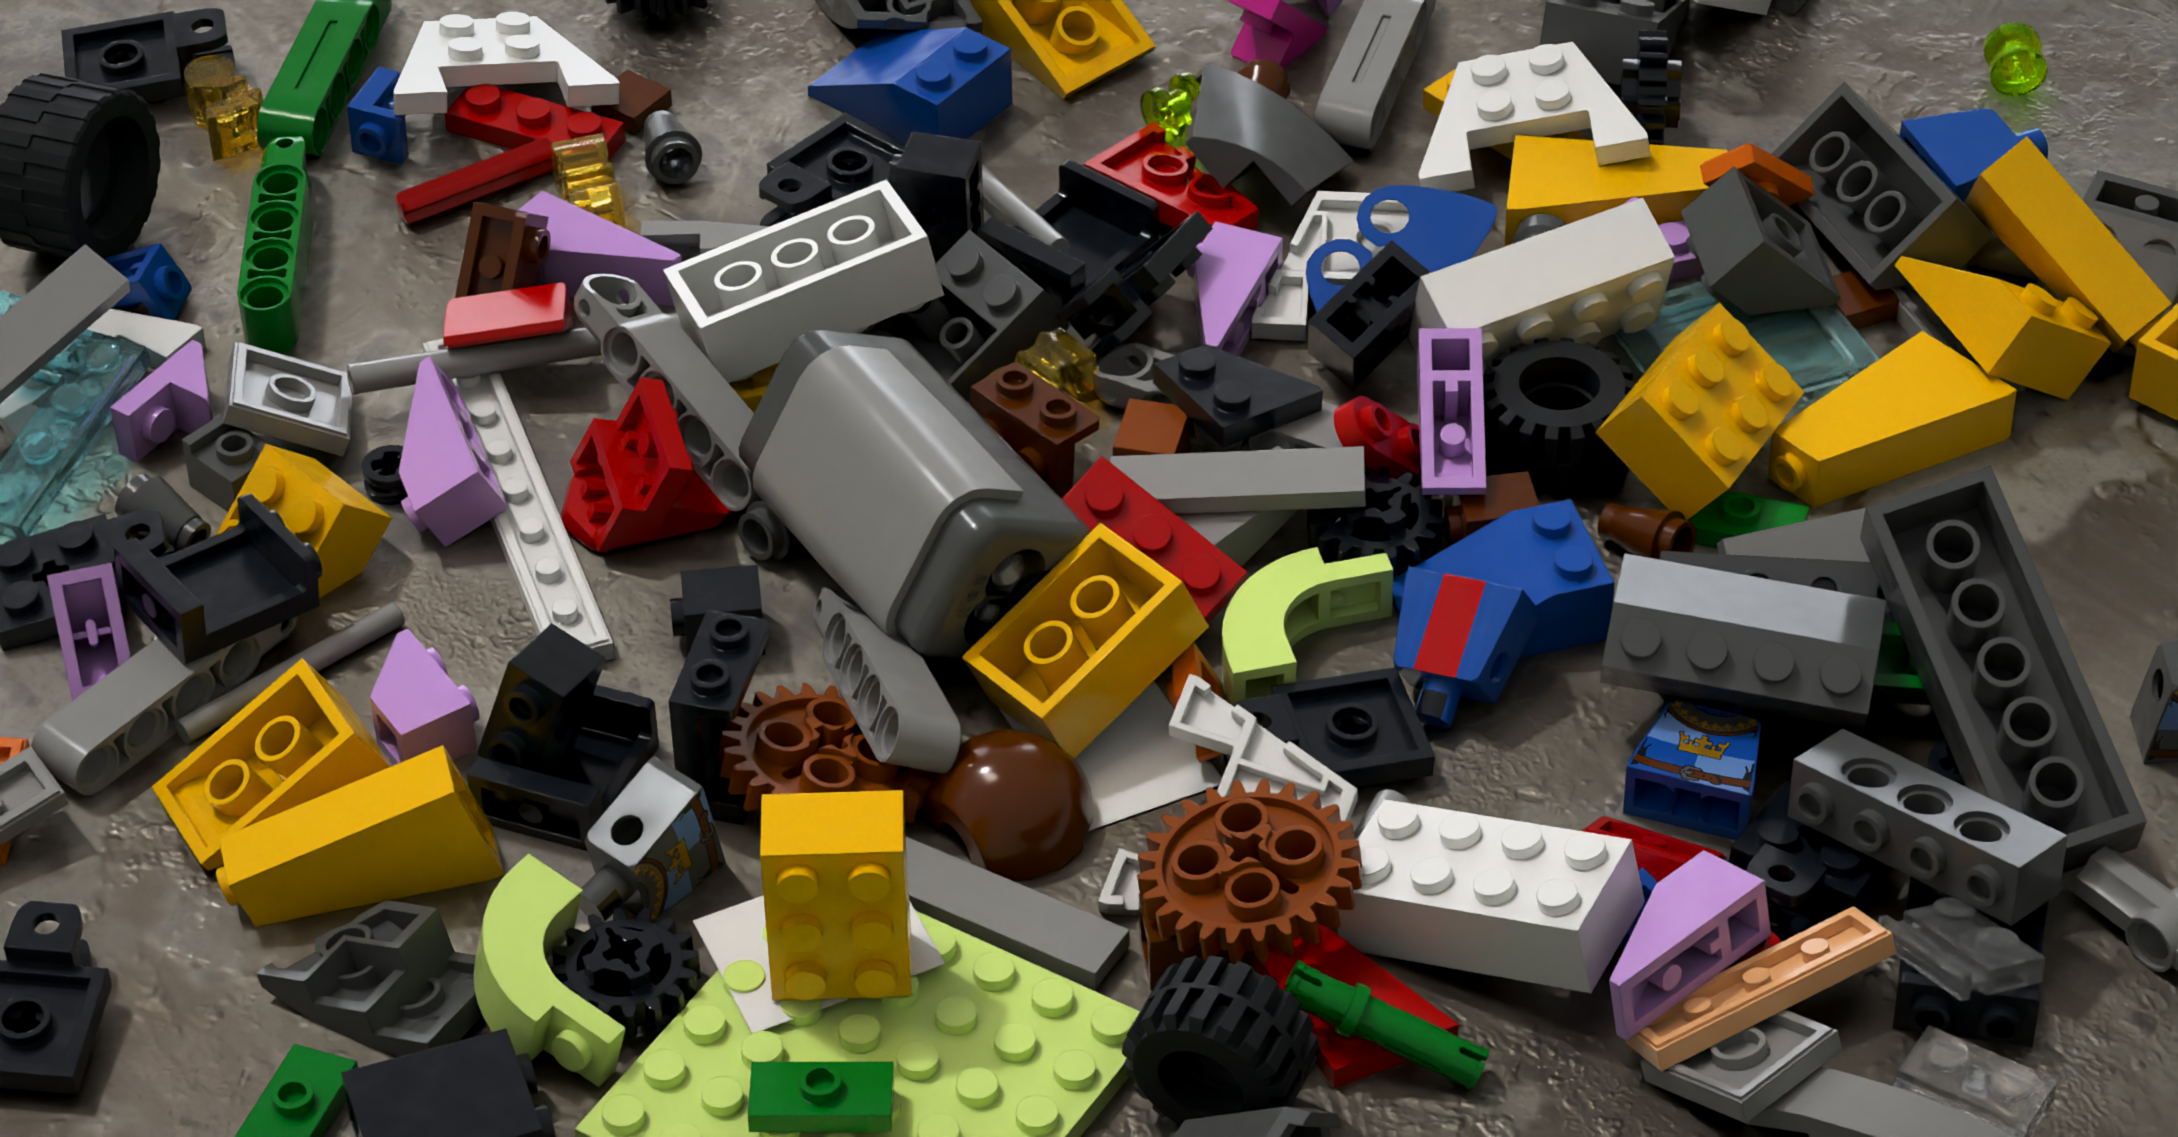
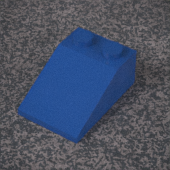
[808,27,1013,144]
[1392,499,1614,658]

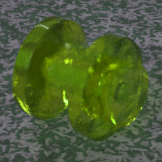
[1983,22,2048,96]
[1140,72,1201,143]

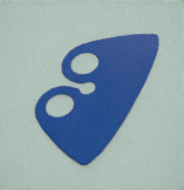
[1305,185,1497,312]

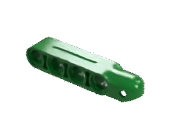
[257,0,392,156]
[237,136,313,354]

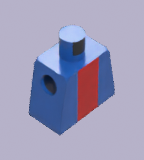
[1393,566,1541,729]

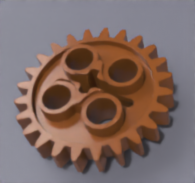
[717,683,934,824]
[1137,779,1363,964]

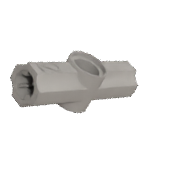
[2073,846,2178,972]

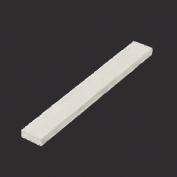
[423,338,615,661]

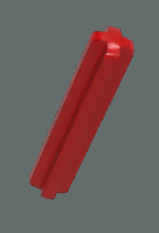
[395,138,559,225]

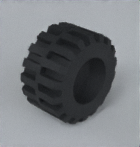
[1483,338,1637,496]
[1122,956,1319,1128]

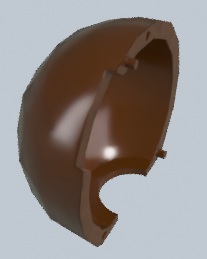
[923,728,1093,881]

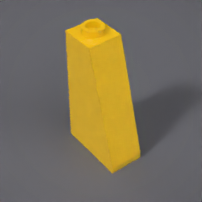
[1505,135,1728,246]
[1964,136,2172,354]
[1768,331,2017,508]
[216,745,505,927]

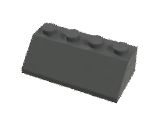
[1771,81,1995,291]
[1600,553,1886,731]

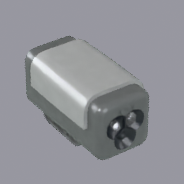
[739,330,1091,659]

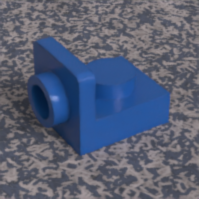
[347,67,409,164]
[105,243,192,320]

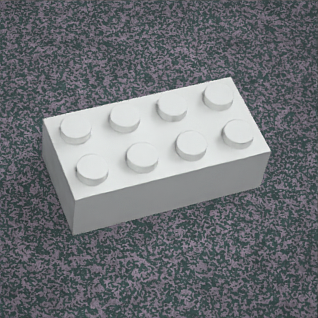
[663,179,944,383]
[1408,198,1675,374]
[1337,799,1645,993]

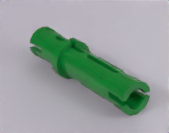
[1283,960,1490,1090]

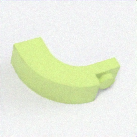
[1222,547,1393,705]
[473,853,626,1087]

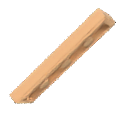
[1625,906,1897,1072]

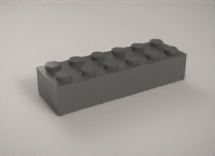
[1860,465,2147,874]

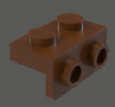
[455,202,551,298]
[970,362,1100,499]

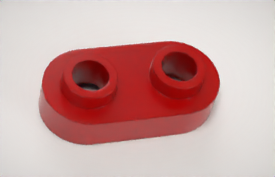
[1333,396,1421,479]

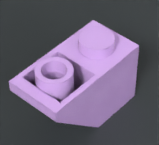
[370,629,480,765]

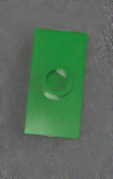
[1687,490,1810,548]
[235,1044,358,1137]
[748,1062,894,1132]

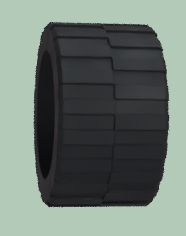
[0,73,161,260]

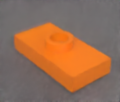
[1700,143,1815,206]

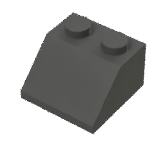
[1681,166,1841,315]

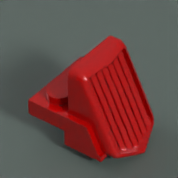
[560,377,730,553]

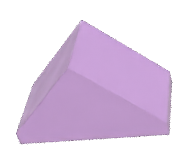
[47,563,131,701]

